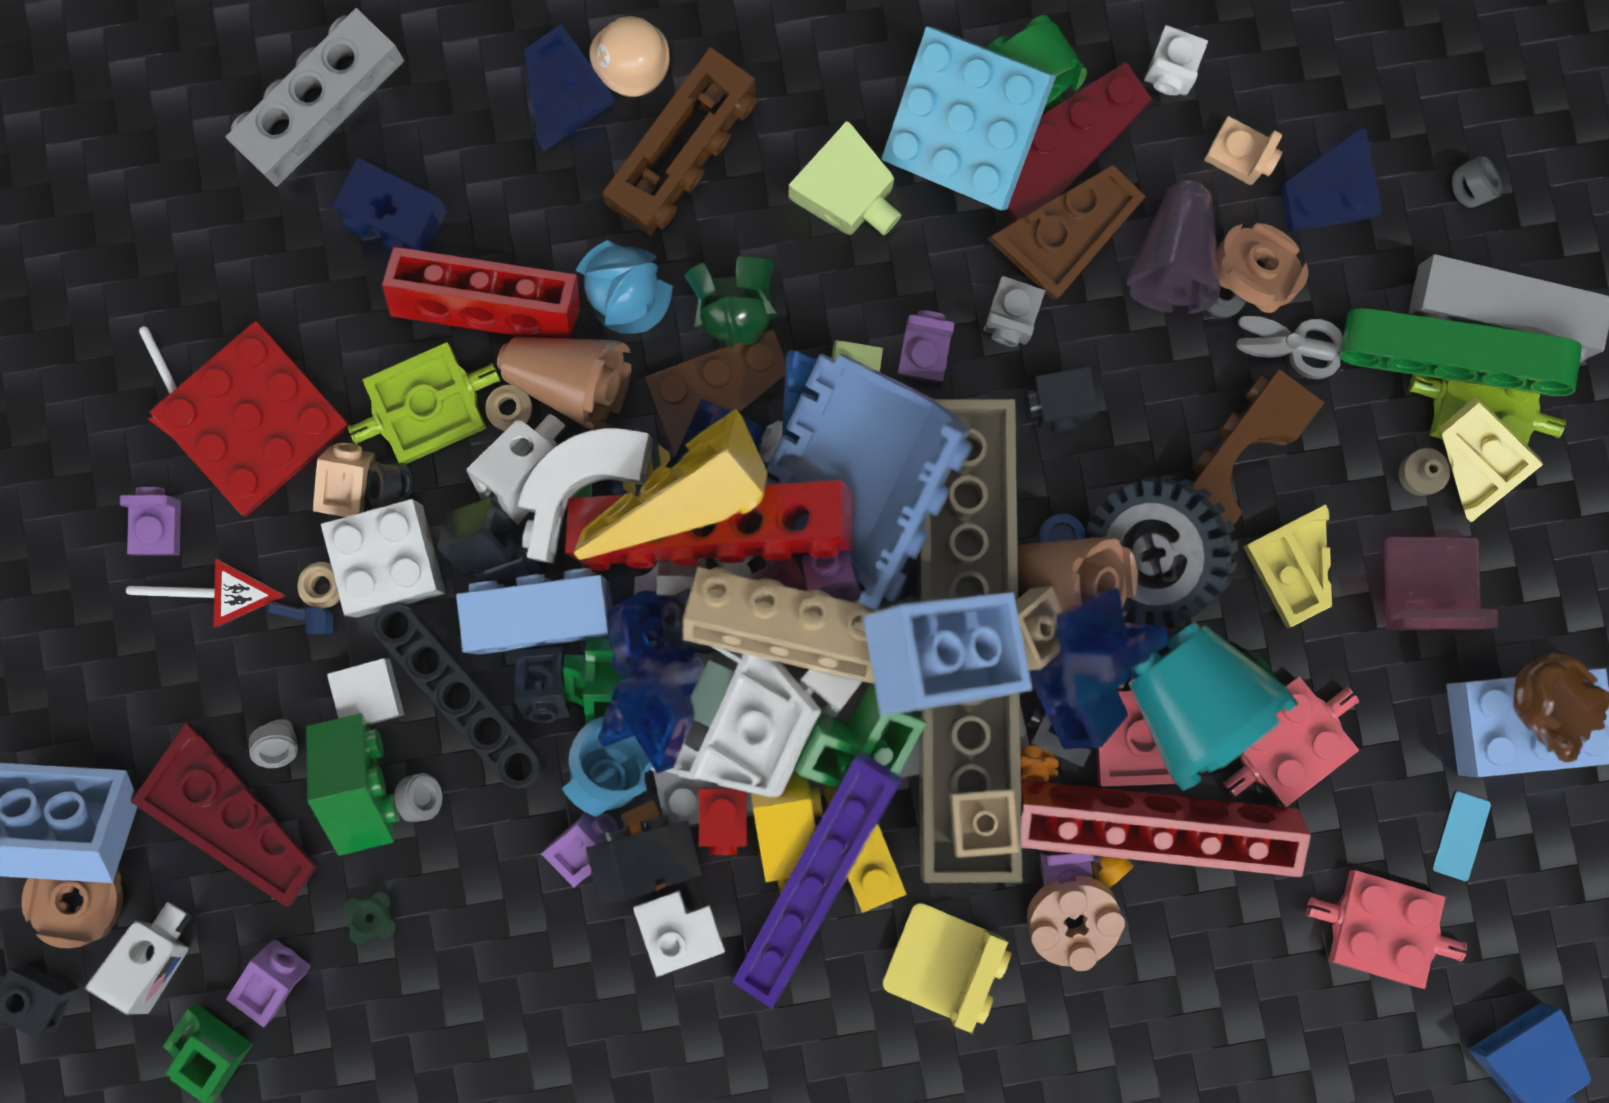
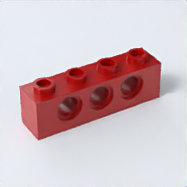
[382,247,580,339]

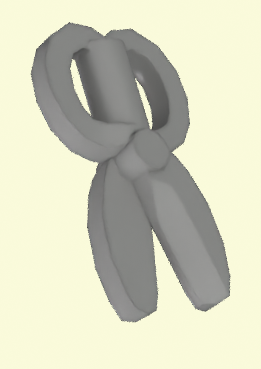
[1236,316,1343,379]

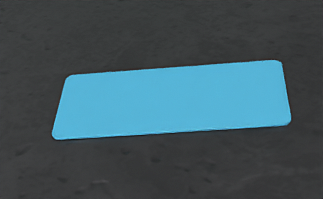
[1433,792,1491,881]

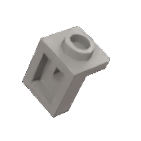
[983,276,1045,347]

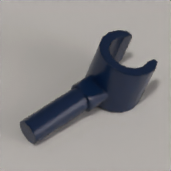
[268,602,333,634]

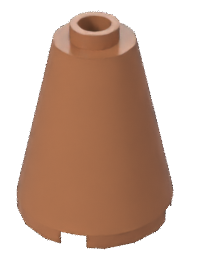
[497,337,631,431]
[1017,537,1138,633]

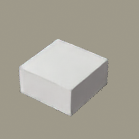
[327,658,404,725]

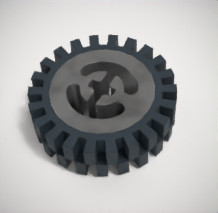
[1086,475,1238,626]

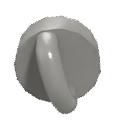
[249,719,298,768]
[394,773,443,822]

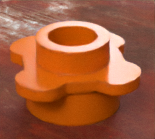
[1020,746,1059,782]

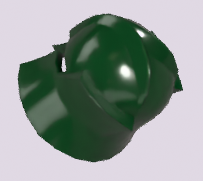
[684,256,779,348]

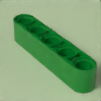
[1339,308,1582,396]

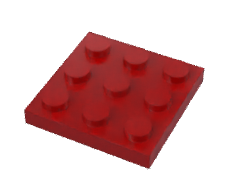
[150,321,351,517]

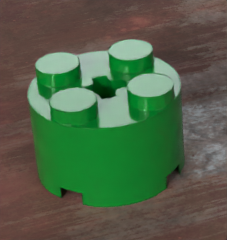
[987,15,1087,115]

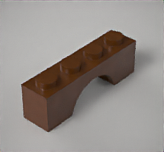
[1161,369,1324,527]

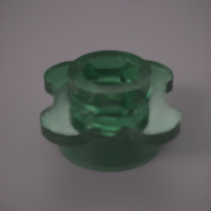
[344,892,396,944]

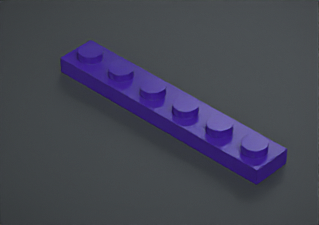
[732,752,903,1008]

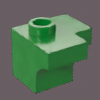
[563,638,637,725]
[163,1003,253,1103]

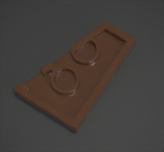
[987,165,1146,300]
[645,329,786,463]

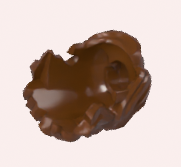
[1513,652,1609,763]

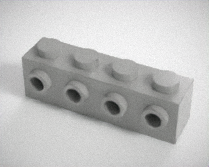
[1408,254,1609,363]

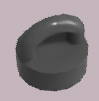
[1451,156,1502,208]

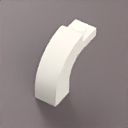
[517,429,654,564]

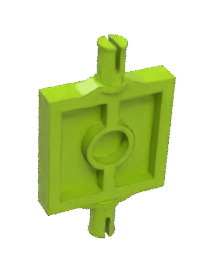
[348,342,501,464]
[1408,375,1566,446]

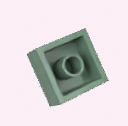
[682,660,735,727]

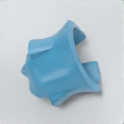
[576,240,673,334]
[562,715,662,817]

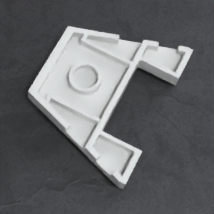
[650,646,821,797]

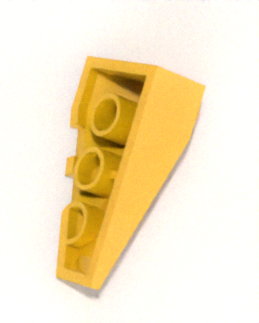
[574,409,767,560]

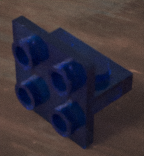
[1056,587,1168,709]
[597,658,704,774]

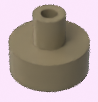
[1399,448,1450,496]

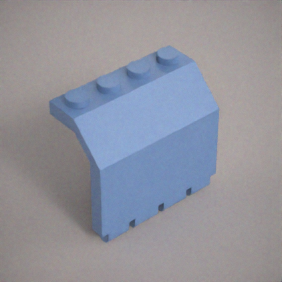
[759,354,972,610]

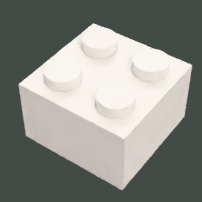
[321,499,446,618]

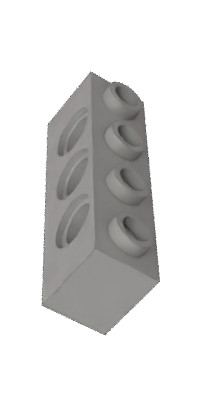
[225,8,404,187]

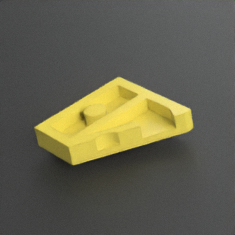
[1439,396,1543,522]
[1243,505,1332,628]

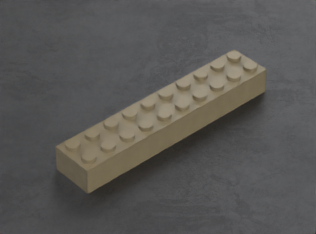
[917,399,1022,883]

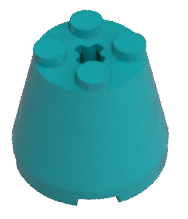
[1127,621,1298,791]

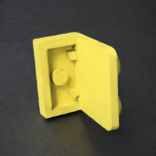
[882,903,1011,1033]

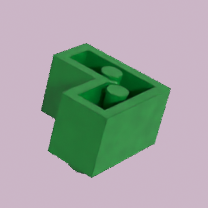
[795,683,927,789]
[306,713,400,856]

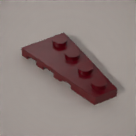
[1006,62,1151,222]
[131,723,318,907]

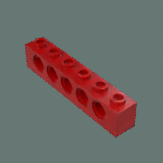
[565,480,854,571]
[1020,779,1311,877]

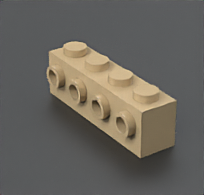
[683,567,884,684]

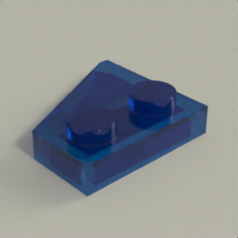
[524,24,615,151]
[1280,129,1382,232]

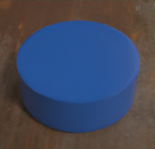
[1037,514,1086,543]

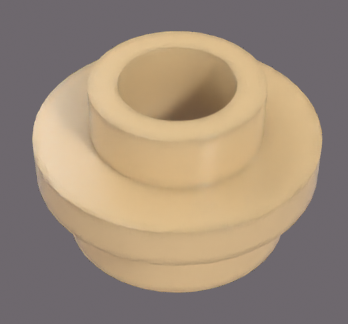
[485,385,532,431]
[297,562,340,609]

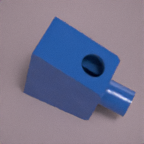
[1469,1002,1591,1103]

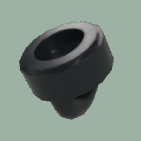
[366,462,414,508]

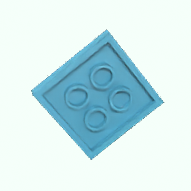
[881,27,1056,210]

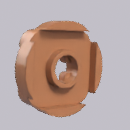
[1214,223,1308,313]
[22,869,123,948]
[1027,876,1125,971]

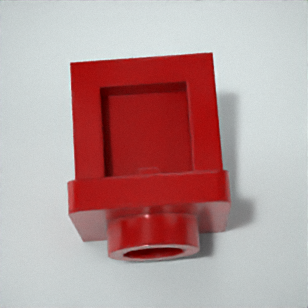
[699,788,747,855]

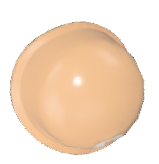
[590,16,669,97]

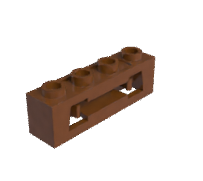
[602,47,757,236]

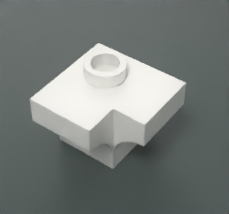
[633,890,725,977]

